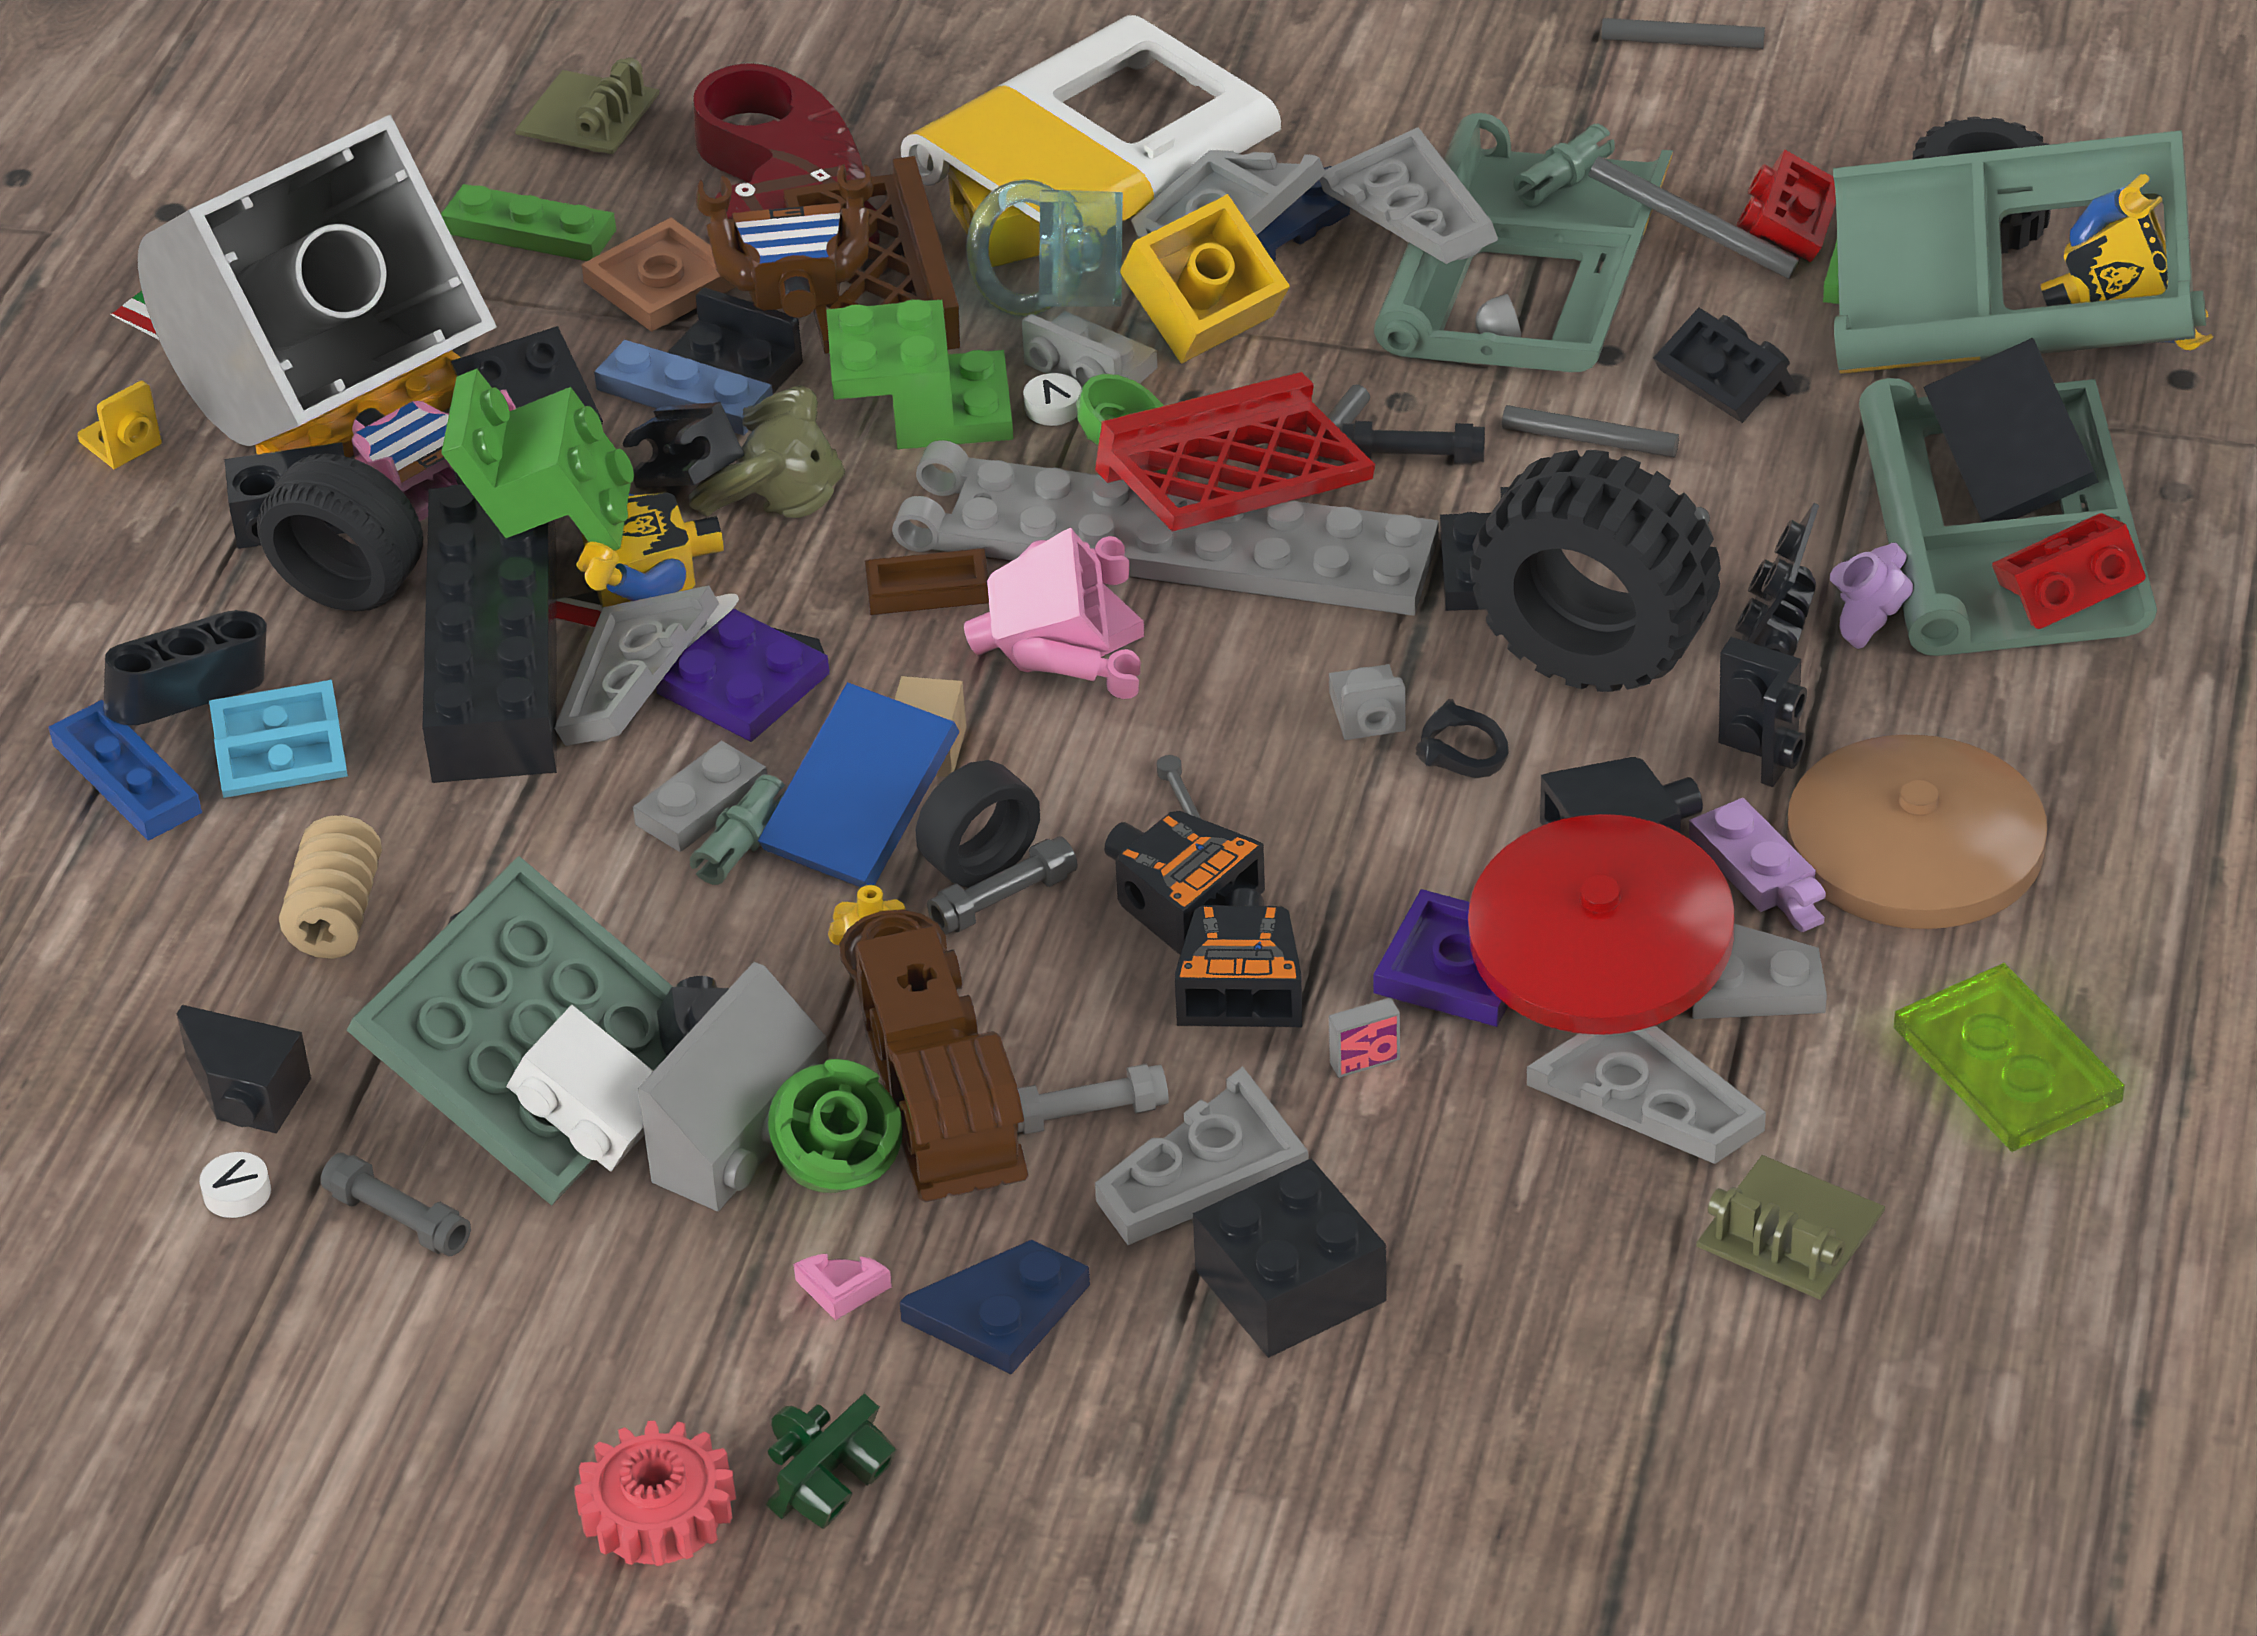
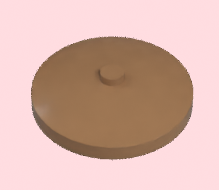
[1787,735,2047,929]

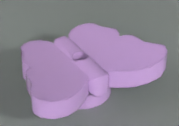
[1830,543,1913,649]

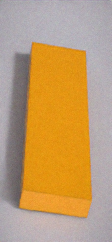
[255,350,461,457]

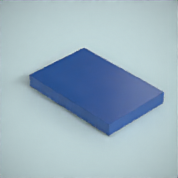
[758,682,960,888]

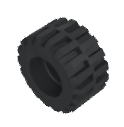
[1912,117,2051,254]

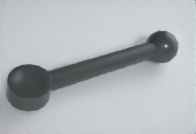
[1156,755,1201,818]

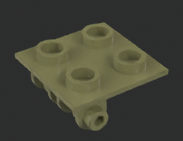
[515,58,660,154]
[1696,1155,1885,1300]

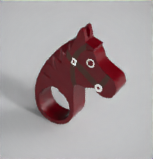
[693,64,880,244]

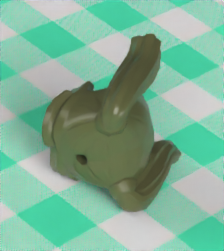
[689,385,846,518]

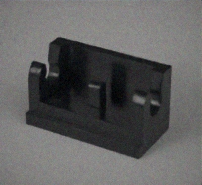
[623,402,745,488]

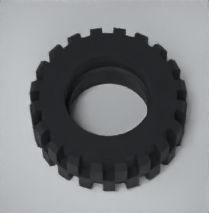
[1470,450,1721,692]

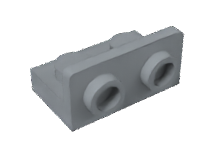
[1022,311,1157,389]

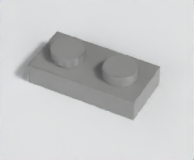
[633,740,767,852]

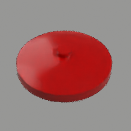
[1468,814,1734,1035]

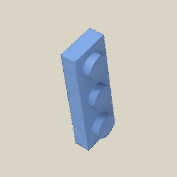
[594,339,773,436]

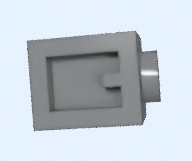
[1329,664,1406,740]

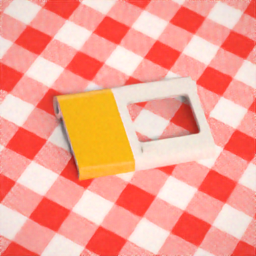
[901,15,1281,255]

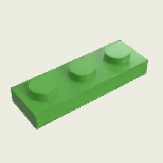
[441,184,616,261]

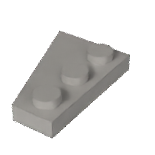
[555,585,720,746]

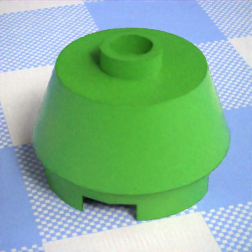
[768,1059,902,1193]

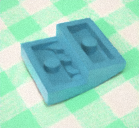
[209,680,348,798]

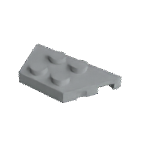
[1131,150,1326,238]

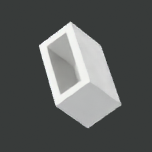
[506,1005,653,1172]

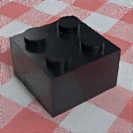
[1193,1158,1387,1358]

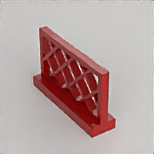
[1095,372,1375,532]

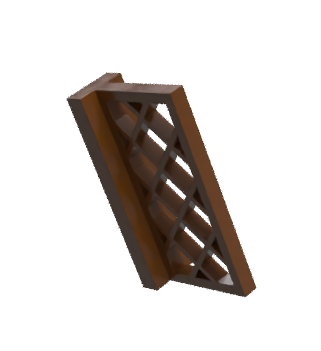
[783,156,960,354]

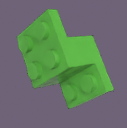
[826,300,1014,450]
[441,369,634,551]

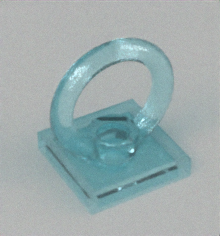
[966,179,1123,317]

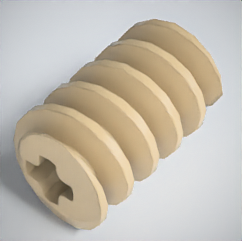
[279,815,382,959]

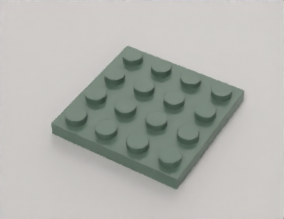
[346,856,673,1206]

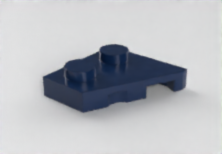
[899,1239,1090,1374]

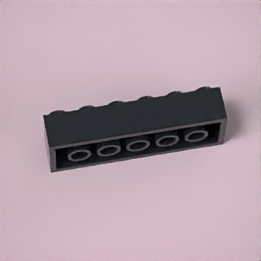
[422,485,557,783]

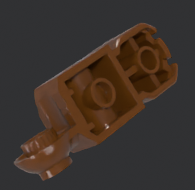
[839,909,1029,1203]

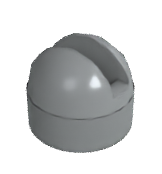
[1475,294,1521,337]

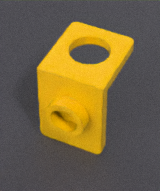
[77,380,162,469]

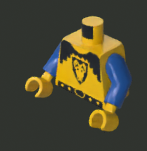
[2041,174,2213,350]
[577,492,724,609]

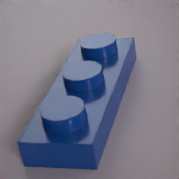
[49,700,202,841]

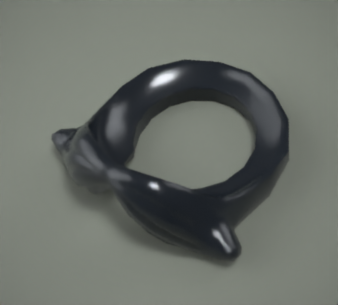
[1415,699,1509,778]

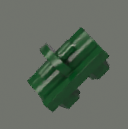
[766,1393,897,1529]

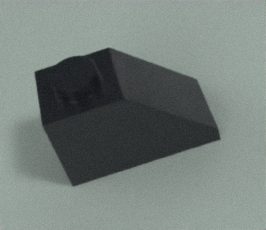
[176,1005,311,1134]

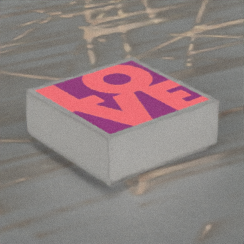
[1329,997,1400,1078]

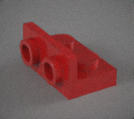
[1736,149,1836,262]
[1991,513,2146,629]

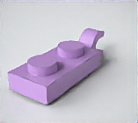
[1689,798,1826,932]

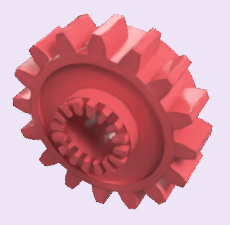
[574,1421,736,1566]

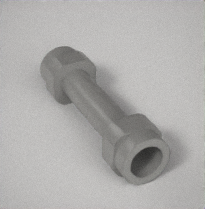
[1017,1064,1169,1135]

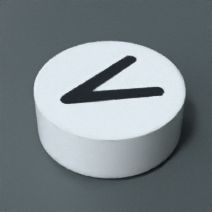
[1023,373,1081,426]
[200,1152,271,1218]

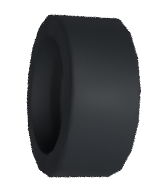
[915,760,1040,888]

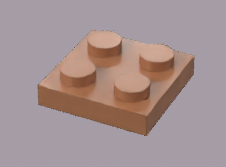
[582,218,735,332]

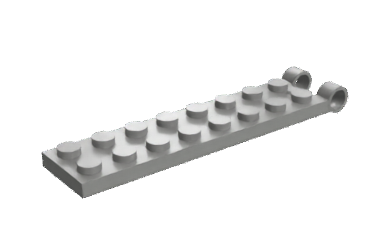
[892,440,1439,616]

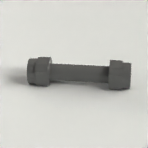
[927,836,1078,935]
[321,1153,471,1256]

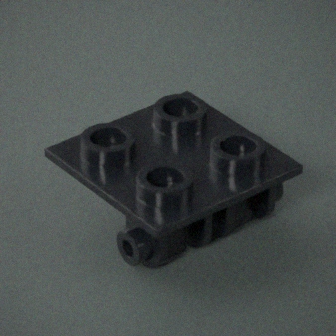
[451,326,603,424]
[1735,503,1819,656]

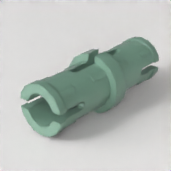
[1513,124,1615,207]
[689,775,785,885]

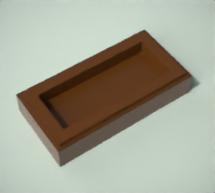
[865,548,989,615]

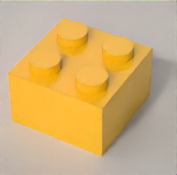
[1119,194,1290,364]

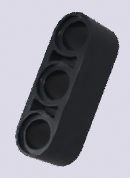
[103,610,267,725]

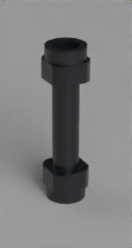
[1342,421,1485,465]

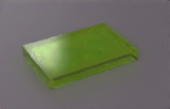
[1893,963,2125,1152]

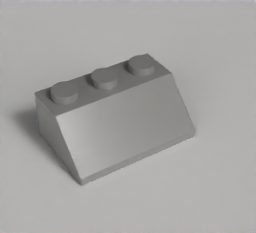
[638,962,829,1212]

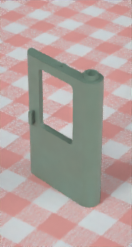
[1859,378,2157,656]

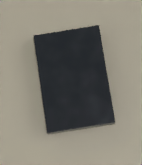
[1923,338,2099,522]

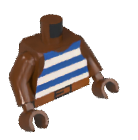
[696,164,874,318]

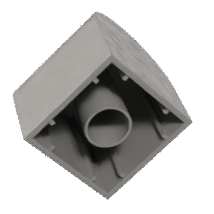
[138,114,497,446]

